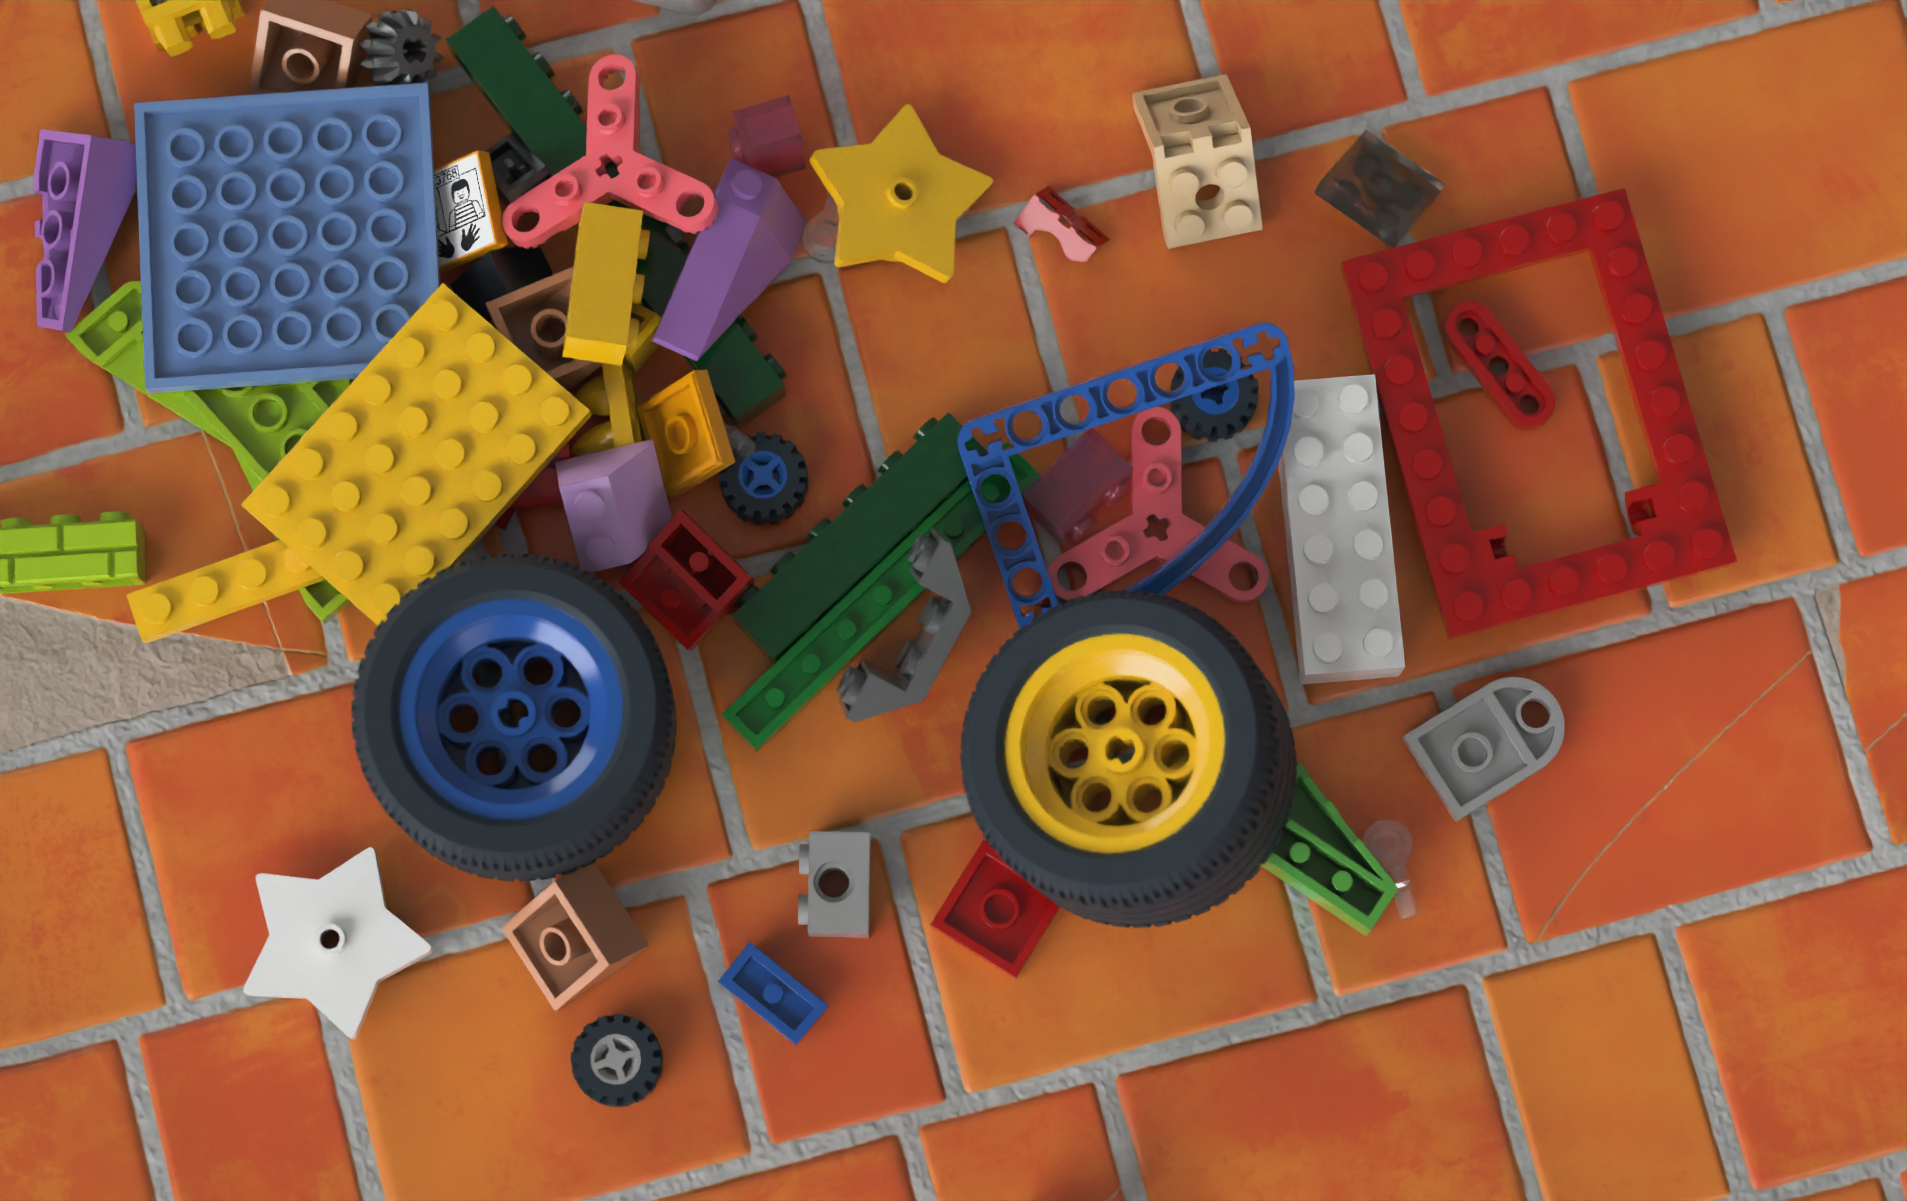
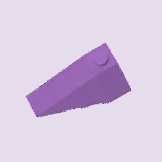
[33,129,137,332]
[652,158,807,361]

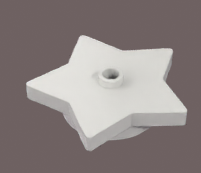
[243,847,433,1039]

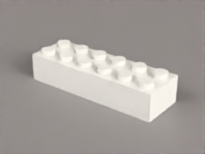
[1278,374,1405,685]

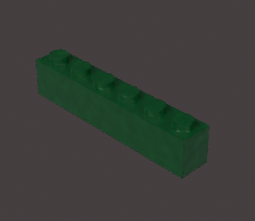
[732,412,987,664]

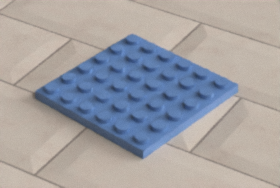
[134,83,441,393]

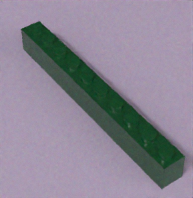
[446,6,787,430]

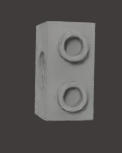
[798,831,871,938]

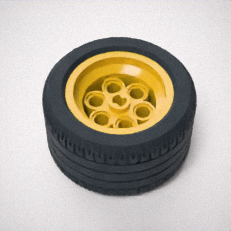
[960,590,1297,928]

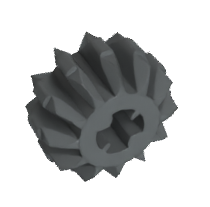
[359,9,444,86]

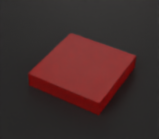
[930,840,1060,980]

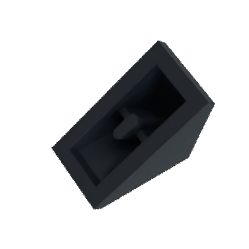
[485,132,551,218]
[450,244,553,322]

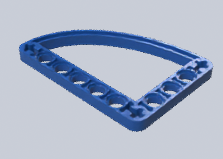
[957,322,1295,629]

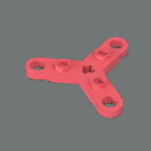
[502,54,719,249]
[1048,407,1268,604]

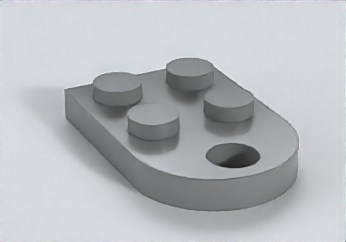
[1402,677,1565,823]

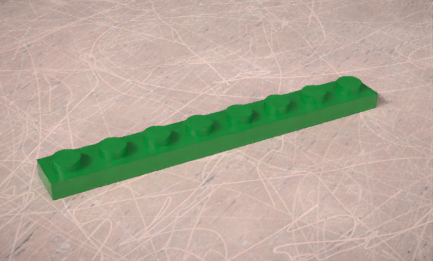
[722,442,1042,752]

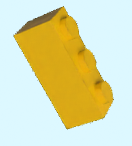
[562,202,650,366]

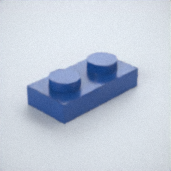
[718,942,828,1046]

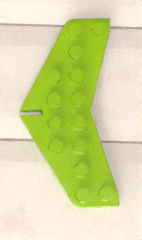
[65,281,351,625]

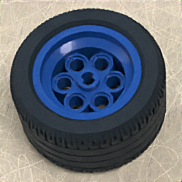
[351,553,677,882]

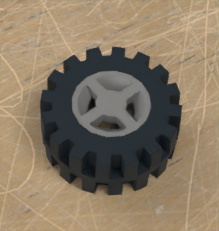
[570,1014,663,1107]

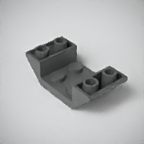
[836,527,972,722]

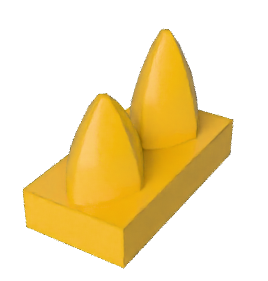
[571,363,644,456]

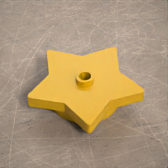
[809,104,993,283]

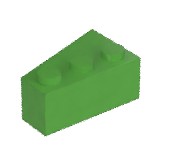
[1261,762,1399,936]

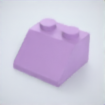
[555,439,672,573]

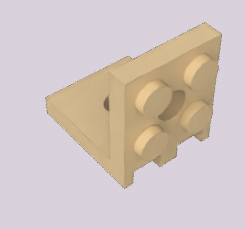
[1132,74,1263,249]

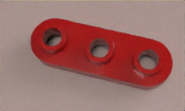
[1443,301,1555,430]

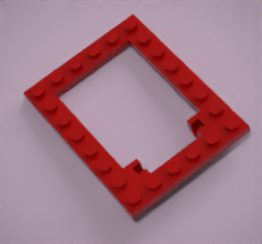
[1340,188,1737,640]

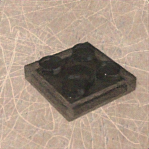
[1314,129,1446,249]

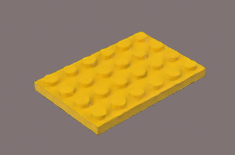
[241,283,593,625]

